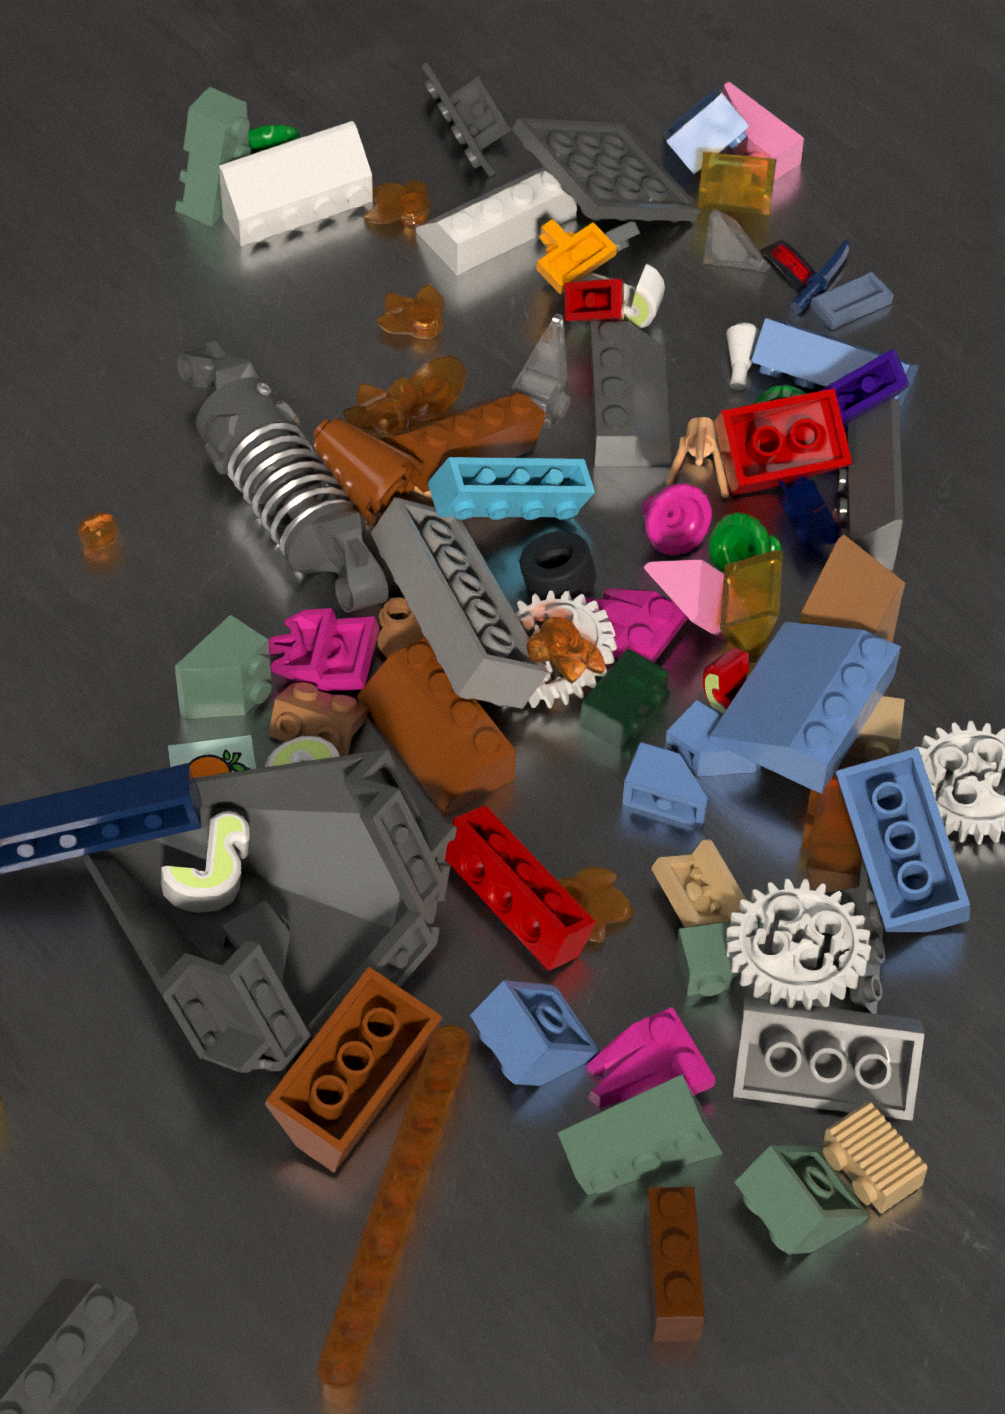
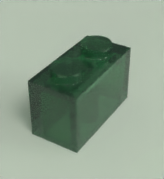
[580,648,670,750]

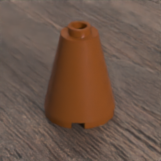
[313,418,424,525]

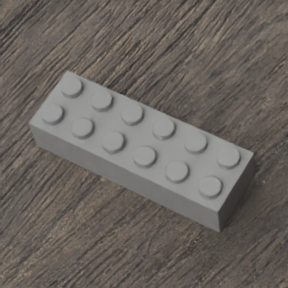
[370,497,549,709]

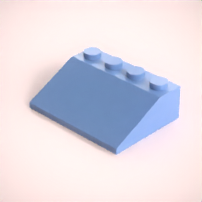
[709,621,901,794]

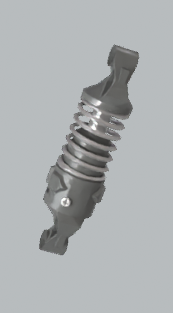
[177,341,389,613]

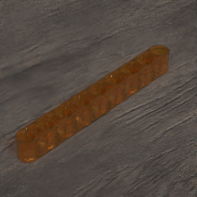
[317,1025,470,1408]

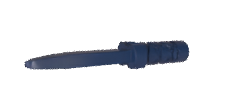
[789,240,850,314]

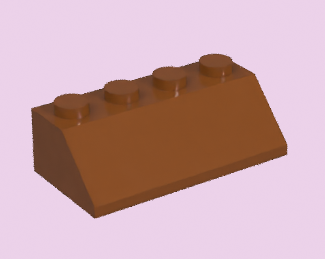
[381,391,546,493]
[357,637,516,816]
[265,967,443,1173]

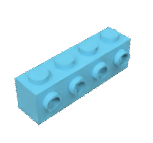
[428,457,595,520]

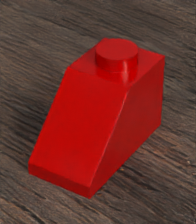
[565,279,625,322]

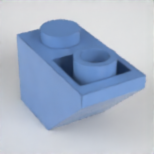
[665,700,760,777]

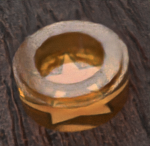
[77,513,119,550]

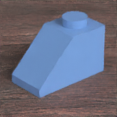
[622,742,708,829]

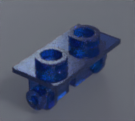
[779,476,840,558]

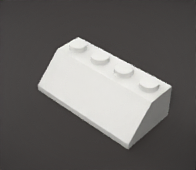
[219,121,373,247]
[416,168,577,276]

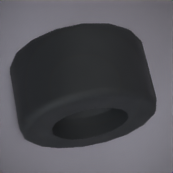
[519,531,597,601]

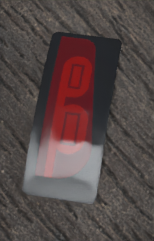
[760,240,815,292]

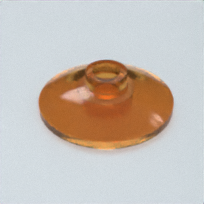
[401,355,466,421]

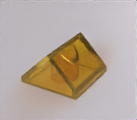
[697,152,776,215]
[720,550,783,663]

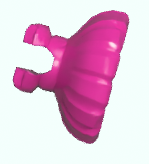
[642,483,712,556]

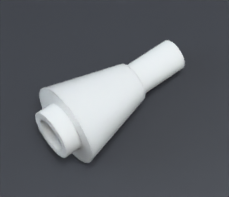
[726,323,761,391]

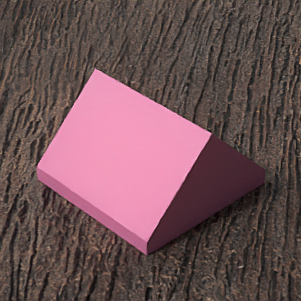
[644,560,734,641]

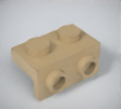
[651,839,747,928]

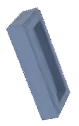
[810,272,894,331]

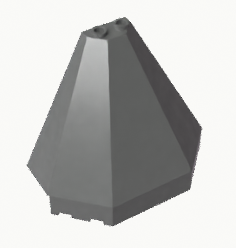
[81,749,457,1073]

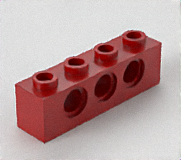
[445,805,596,971]

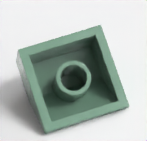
[175,614,272,719]
[735,1145,870,1254]

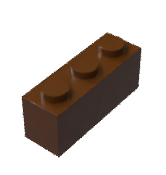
[645,1187,705,1342]

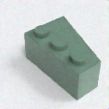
[175,86,251,227]
[557,1075,723,1195]

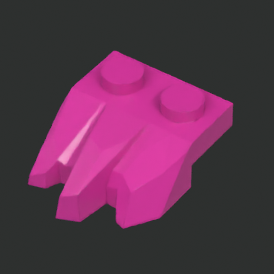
[585,588,687,673]
[269,608,380,691]
[586,1007,715,1108]

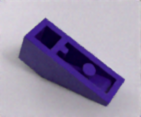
[817,349,910,431]

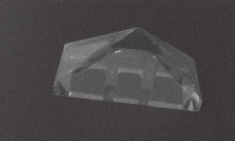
[703,209,770,272]

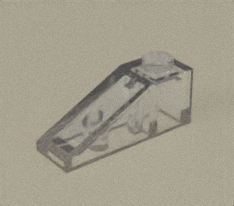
[510,313,571,430]

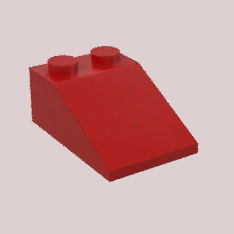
[714,388,853,496]

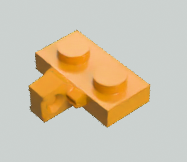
[536,219,618,294]

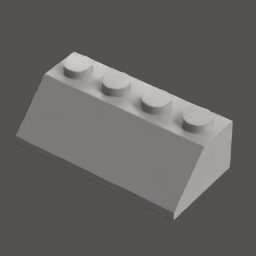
[733,997,925,1121]

